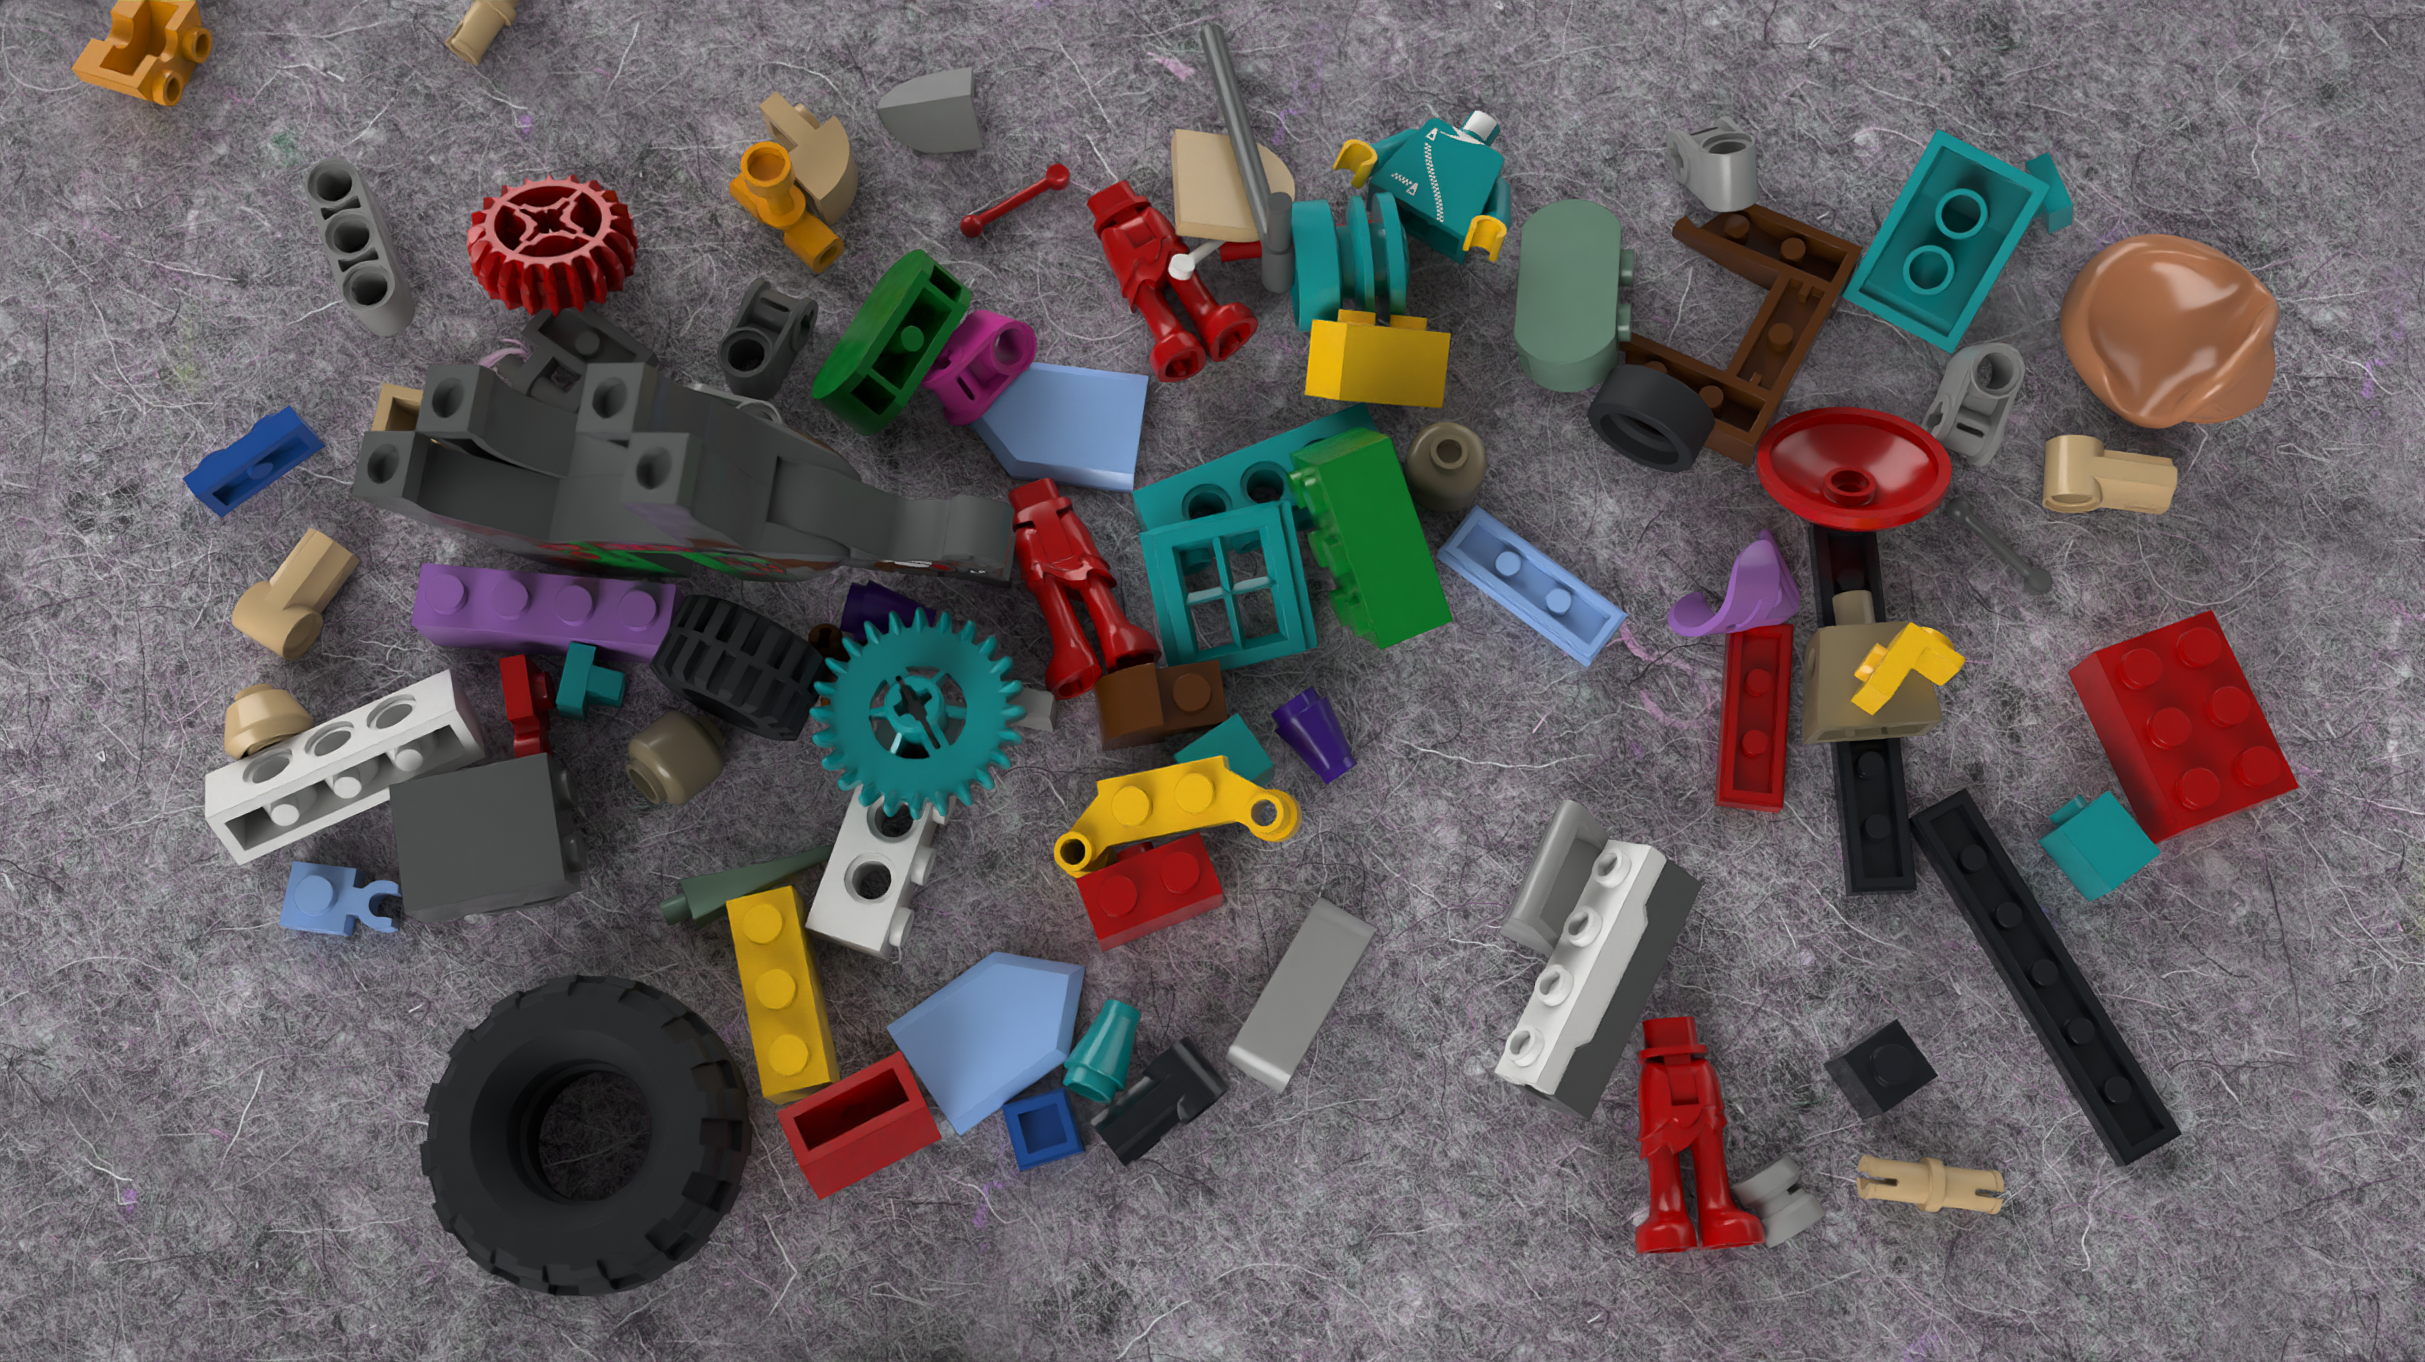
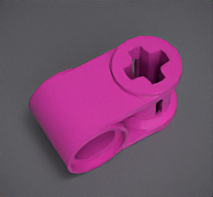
[920,309,1037,426]

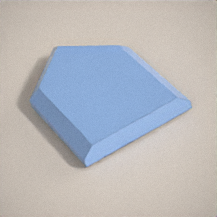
[968,362,1150,493]
[886,951,1086,1137]

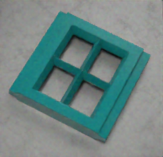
[1138,499,1318,671]

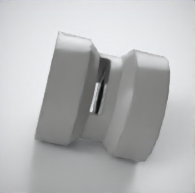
[1731,1153,1827,1248]

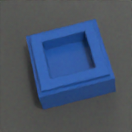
[1001,1087,1085,1172]

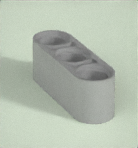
[304,157,415,337]
[1224,896,1377,1095]

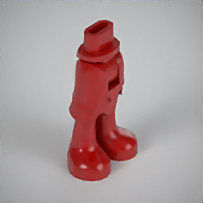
[1087,180,1259,383]
[1007,478,1162,700]
[1635,1016,1766,1254]

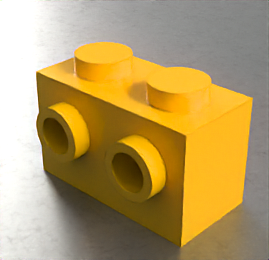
[1305,309,1451,408]

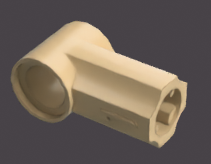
[2042,435,2177,515]
[232,527,360,661]

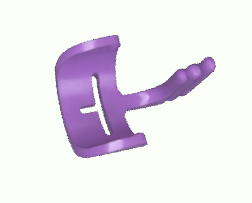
[1668,528,1800,637]

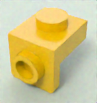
[1850,621,1966,716]

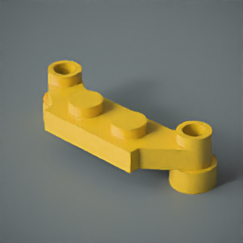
[1054,755,1302,878]

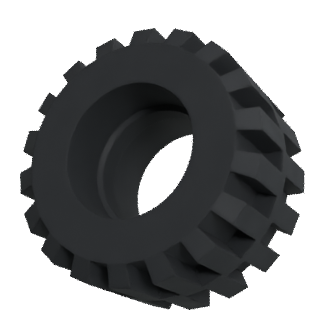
[650,595,831,741]

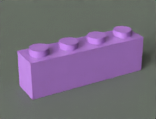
[411,563,686,664]

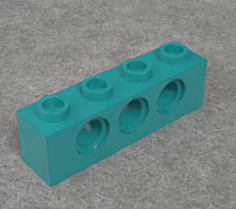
[1132,402,1378,577]

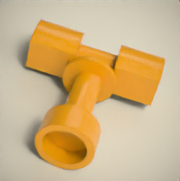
[729,141,844,274]

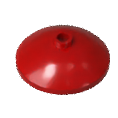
[1756,407,1952,532]

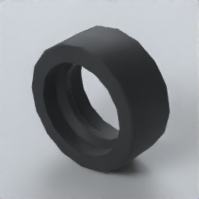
[1587,364,1716,473]

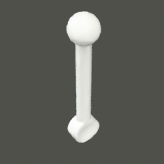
[1168,239,1227,280]

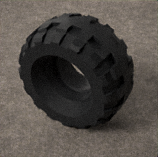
[420,974,753,1297]

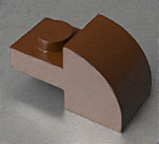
[1094,660,1228,751]

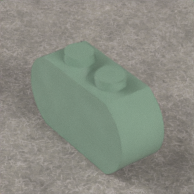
[1514,199,1635,392]

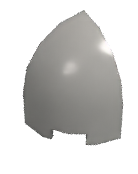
[876,67,983,153]

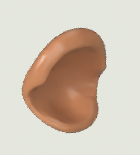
[2060,234,2281,429]

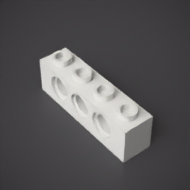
[205,668,485,866]
[805,684,967,961]

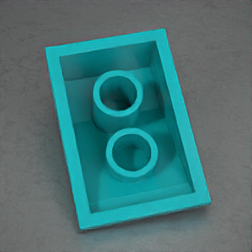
[1842,128,2052,354]

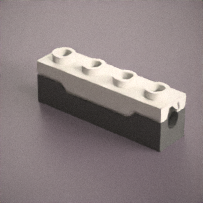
[1494,839,1703,1121]

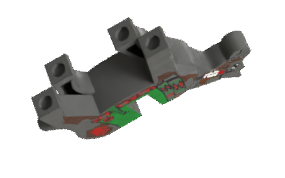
[351,363,1016,589]

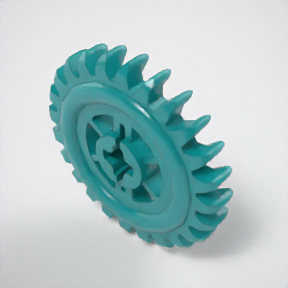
[809,607,1027,820]

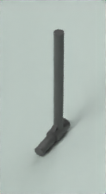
[1200,24,1296,293]

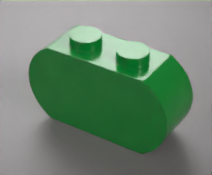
[811,249,971,436]

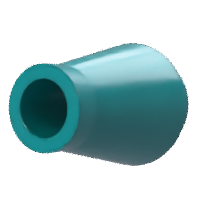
[1063,999,1142,1104]

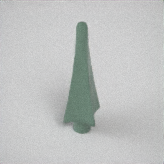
[659,845,834,930]

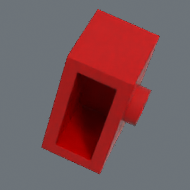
[1075,831,1223,953]
[776,1051,942,1200]

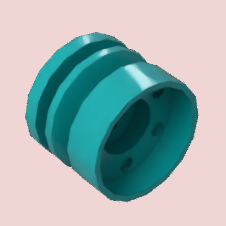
[1289,192,1410,333]

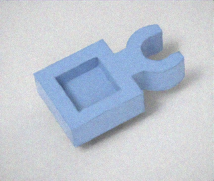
[279,861,403,937]

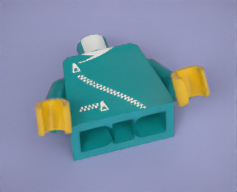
[1332,110,1512,265]

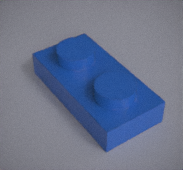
[182,405,326,518]

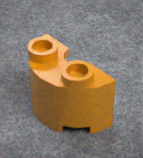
[71,0,212,107]

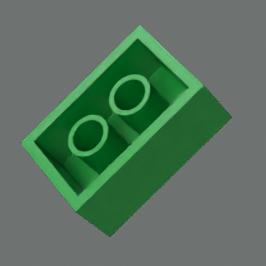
[1286,426,1453,650]

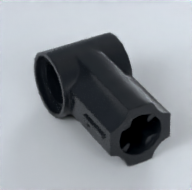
[1089,1036,1230,1168]

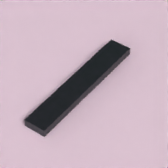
[1807,523,1917,896]
[1909,788,2182,1167]

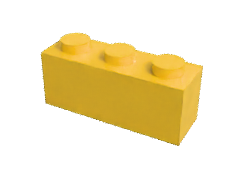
[726,885,841,1104]

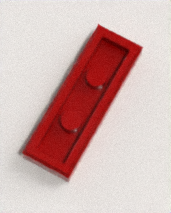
[1714,623,1794,813]

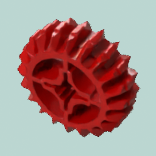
[466,173,639,318]

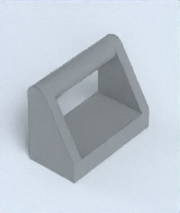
[1499,799,1612,957]

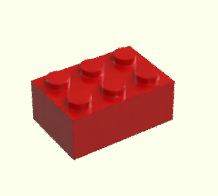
[2068,610,2300,845]

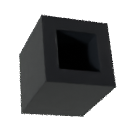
[1823,1019,1938,1120]

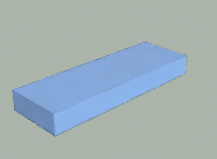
[1437,505,1628,668]

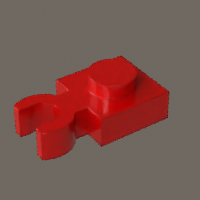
[499,654,556,759]

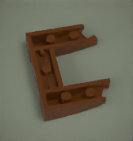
[1619,203,1864,468]

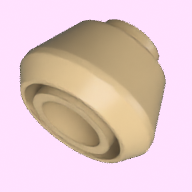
[224,684,315,761]

